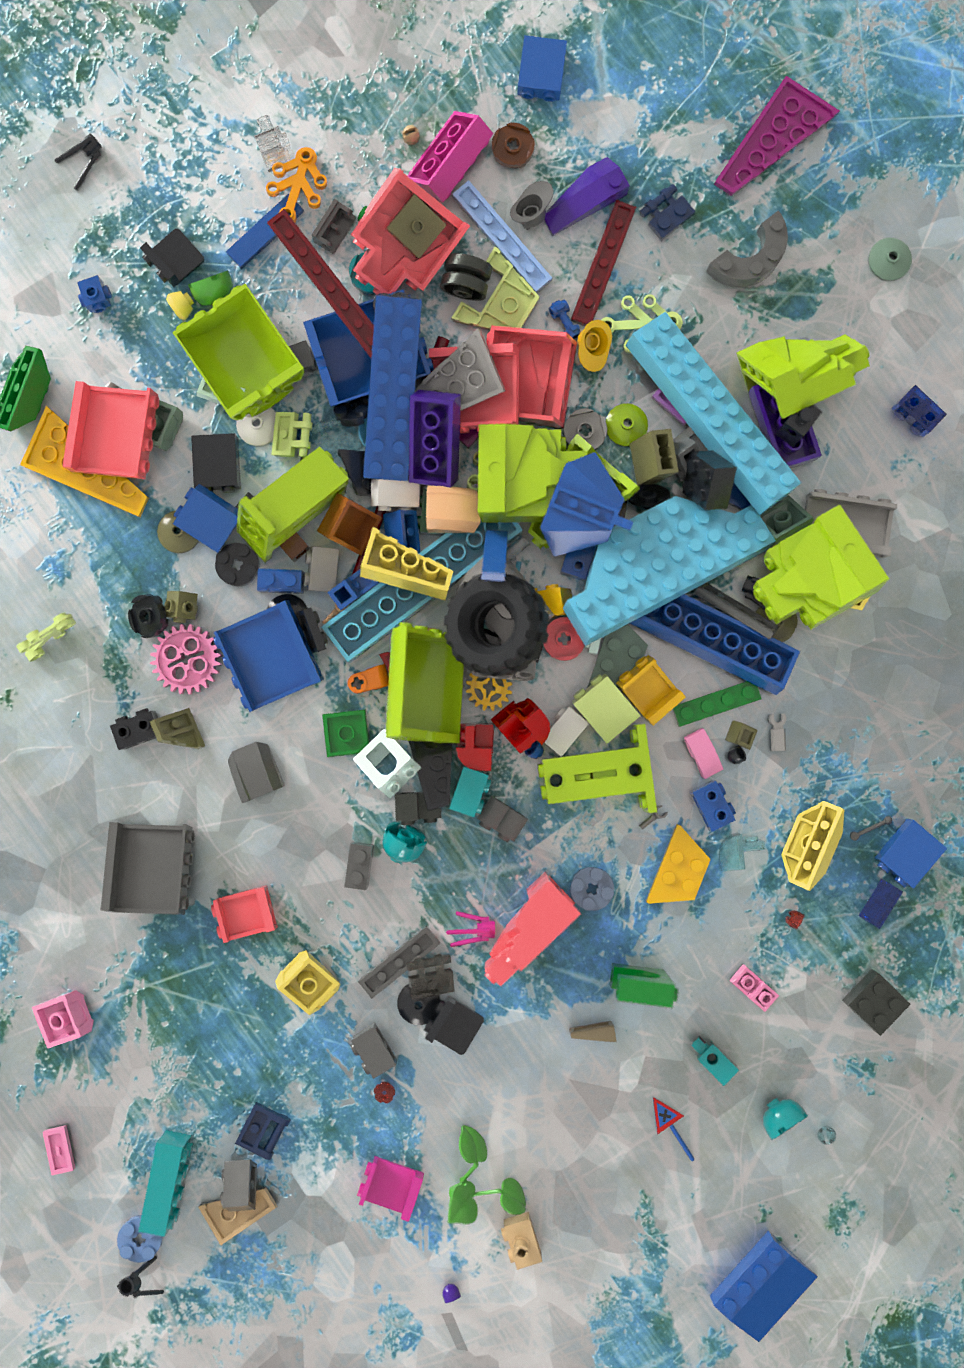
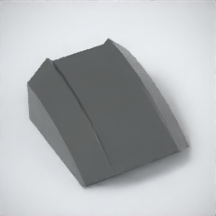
[228,742,285,803]

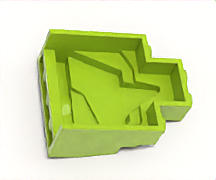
[736,334,870,419]
[478,424,588,523]
[753,505,889,630]

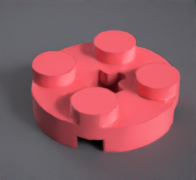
[543,617,585,661]

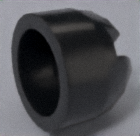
[727,745,746,764]

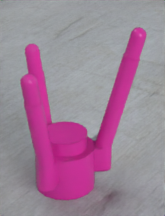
[446,911,495,947]

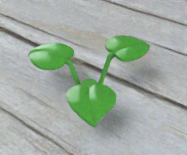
[448,1125,526,1225]

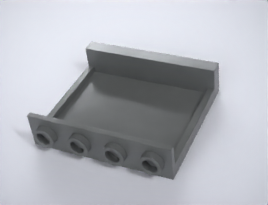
[100,822,195,915]

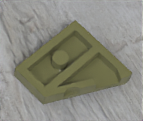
[150,708,205,749]

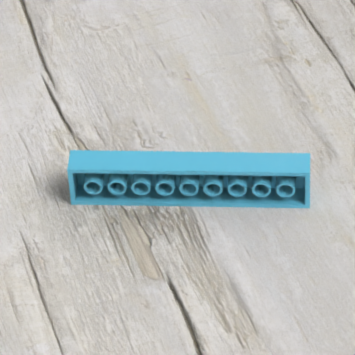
[626,312,801,515]
[321,521,523,663]

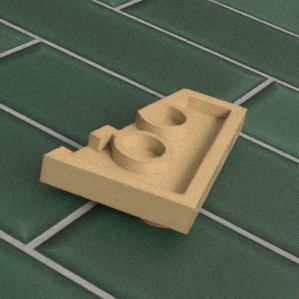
[198,1187,278,1245]

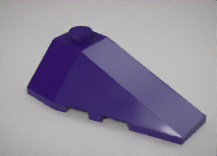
[544,157,630,236]

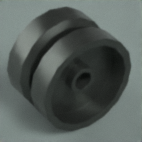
[440,253,492,301]

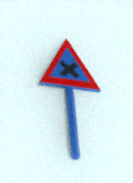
[653,1097,694,1161]

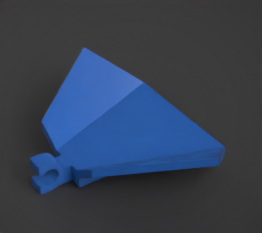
[541,452,633,557]

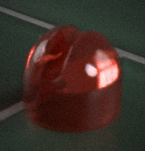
[785,910,804,930]

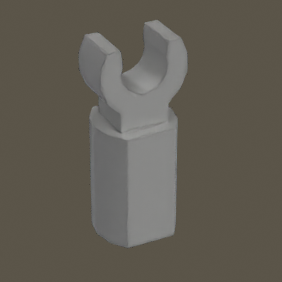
[768,714,786,751]

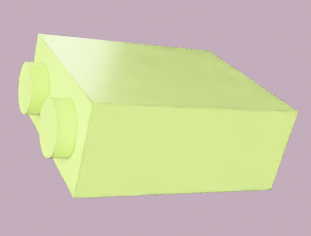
[572,673,640,743]

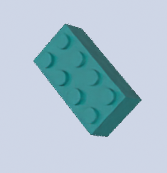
[138,1130,193,1237]

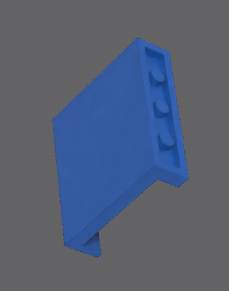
[213,600,324,712]

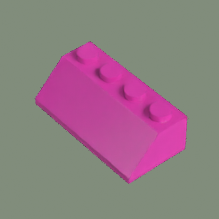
[407,111,494,203]

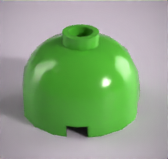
[188,270,233,307]

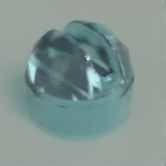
[817,1126,836,1145]

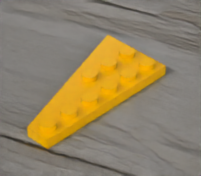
[20,406,149,518]

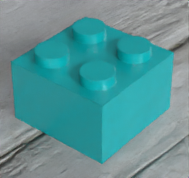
[449,766,491,817]

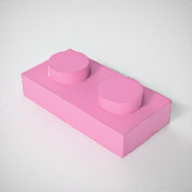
[42,1125,75,1175]

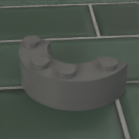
[706,210,788,288]

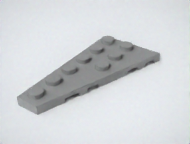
[415,328,506,411]

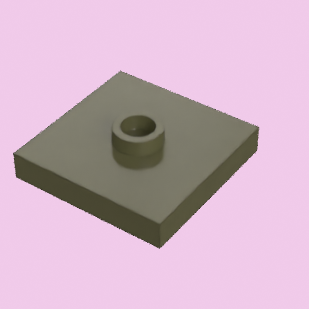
[385,194,446,259]

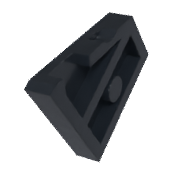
[337,449,374,496]

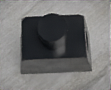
[775,404,822,448]

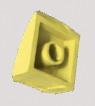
[275,950,340,1015]

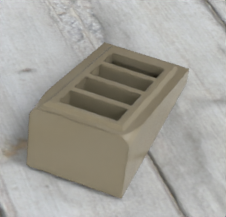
[569,1021,617,1042]

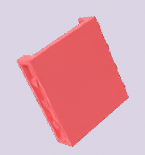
[429,343,519,433]
[62,381,159,479]

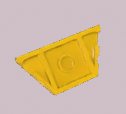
[646,824,711,904]

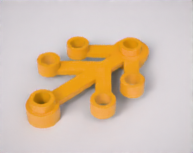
[266,147,327,223]

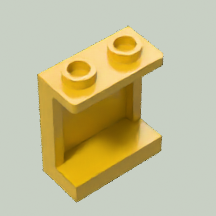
[615,655,686,726]

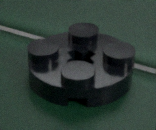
[333,395,369,427]
[215,543,260,587]
[128,594,169,638]

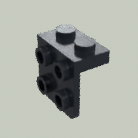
[140,228,204,288]
[424,996,484,1055]

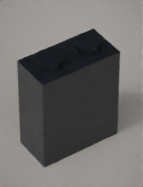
[191,433,241,493]

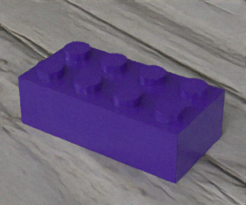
[748,385,822,469]
[409,389,461,488]

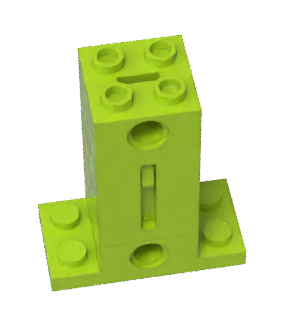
[237,446,349,563]
[537,724,657,813]

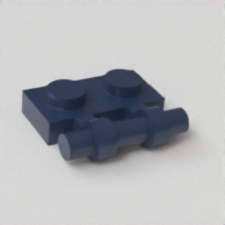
[639,184,696,241]

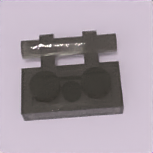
[407,954,455,1000]

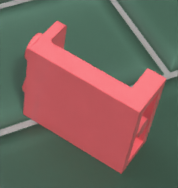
[211,885,278,943]

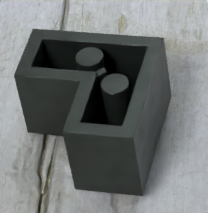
[395,792,441,825]

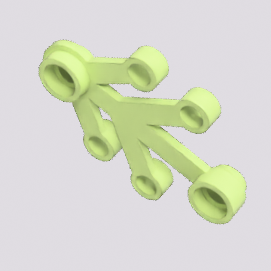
[602,294,683,353]
[16,612,76,662]

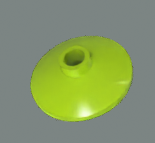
[605,403,648,447]

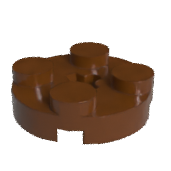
[492,122,535,168]

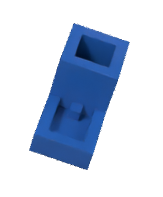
[327,569,380,610]

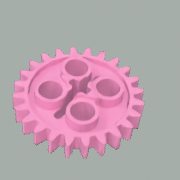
[150,624,222,694]

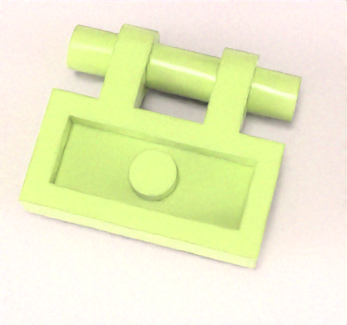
[271,412,313,458]

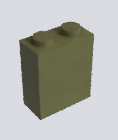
[630,429,679,486]

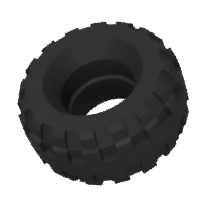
[444,573,550,676]

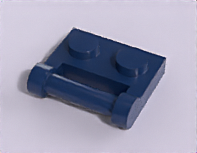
[235,1102,291,1160]

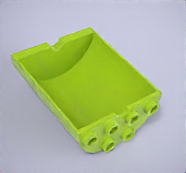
[172,283,304,420]
[386,623,464,743]

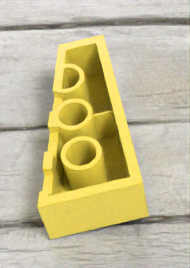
[360,527,453,600]

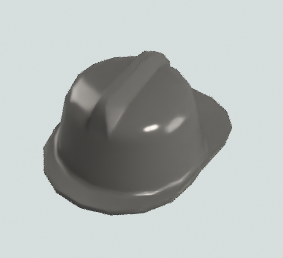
[510,181,554,230]

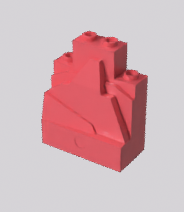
[351,168,470,296]
[486,325,577,428]
[485,872,581,986]

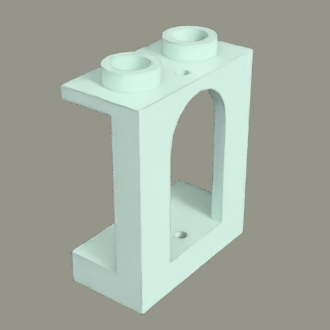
[353,729,422,798]

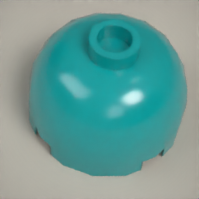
[382,822,427,863]
[762,1098,808,1140]

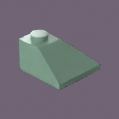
[760,495,814,548]

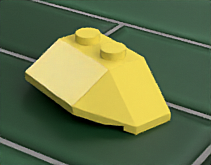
[781,801,845,891]

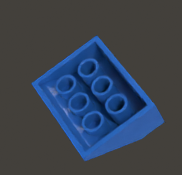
[710,1231,818,1342]

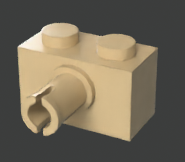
[501,1212,542,1270]

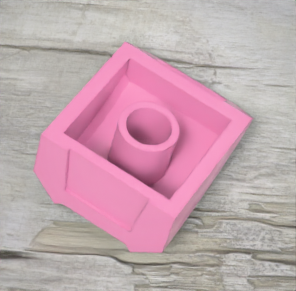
[32,990,94,1048]

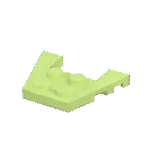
[451,247,540,330]

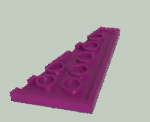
[714,76,840,196]

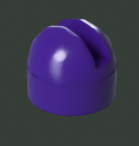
[442,1284,461,1304]

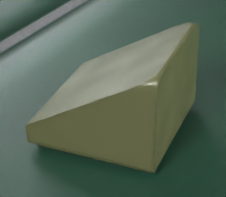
[725,721,758,750]

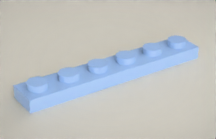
[452,180,552,293]

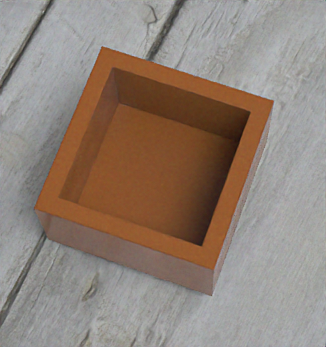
[317,493,382,556]

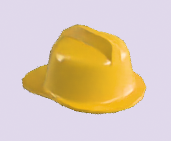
[577,319,612,372]

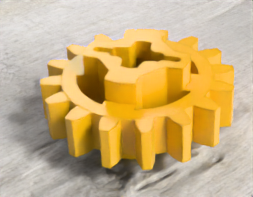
[466,673,513,711]

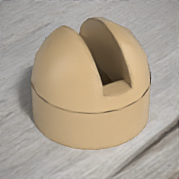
[402,125,420,145]

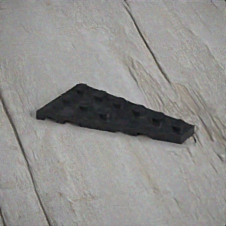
[408,741,452,811]

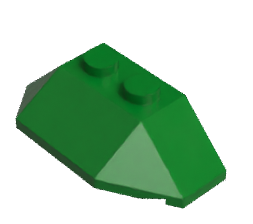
[0,345,51,432]

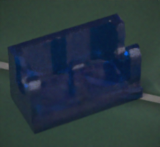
[858,879,903,929]

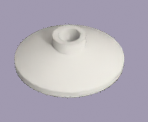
[236,408,276,446]

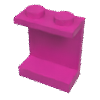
[357,1156,424,1222]

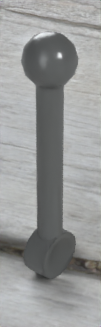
[850,816,892,841]

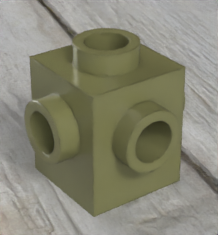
[164,591,198,623]

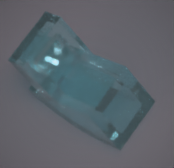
[719,833,766,871]

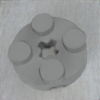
[563,408,607,450]

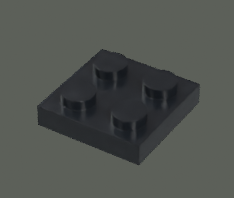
[297,608,328,653]

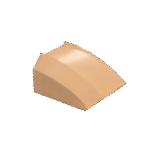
[426,486,481,533]

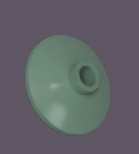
[868,238,912,281]

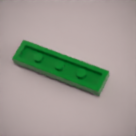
[673,681,762,727]

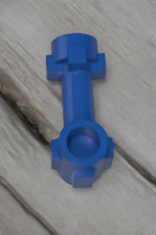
[548,300,581,339]

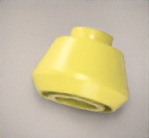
[166,291,194,320]

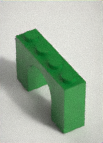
[609,963,678,1008]

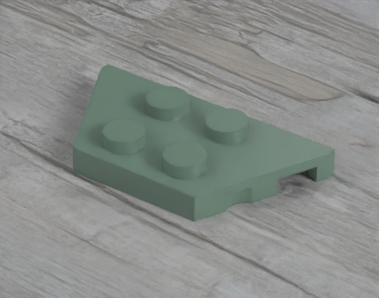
[587,624,648,688]

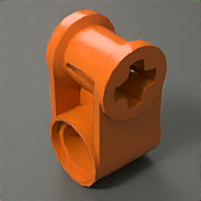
[348,664,389,694]

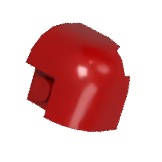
[490,698,550,754]
[456,723,494,771]

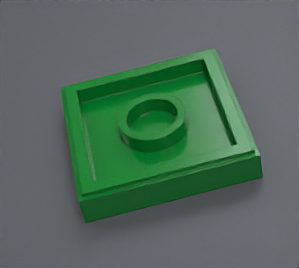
[322,709,369,757]

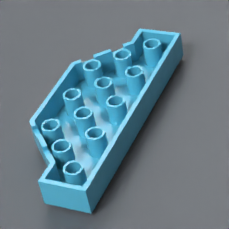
[563,496,776,646]

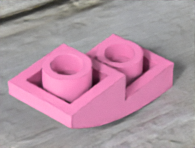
[684,728,723,779]
[729,964,779,1012]

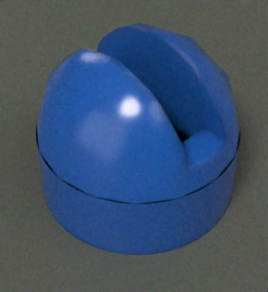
[525,741,544,759]

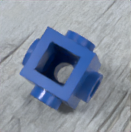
[77,275,112,313]

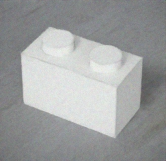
[371,479,420,511]
[544,707,589,757]

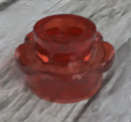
[374,1082,395,1103]

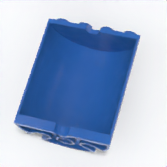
[303,289,434,407]

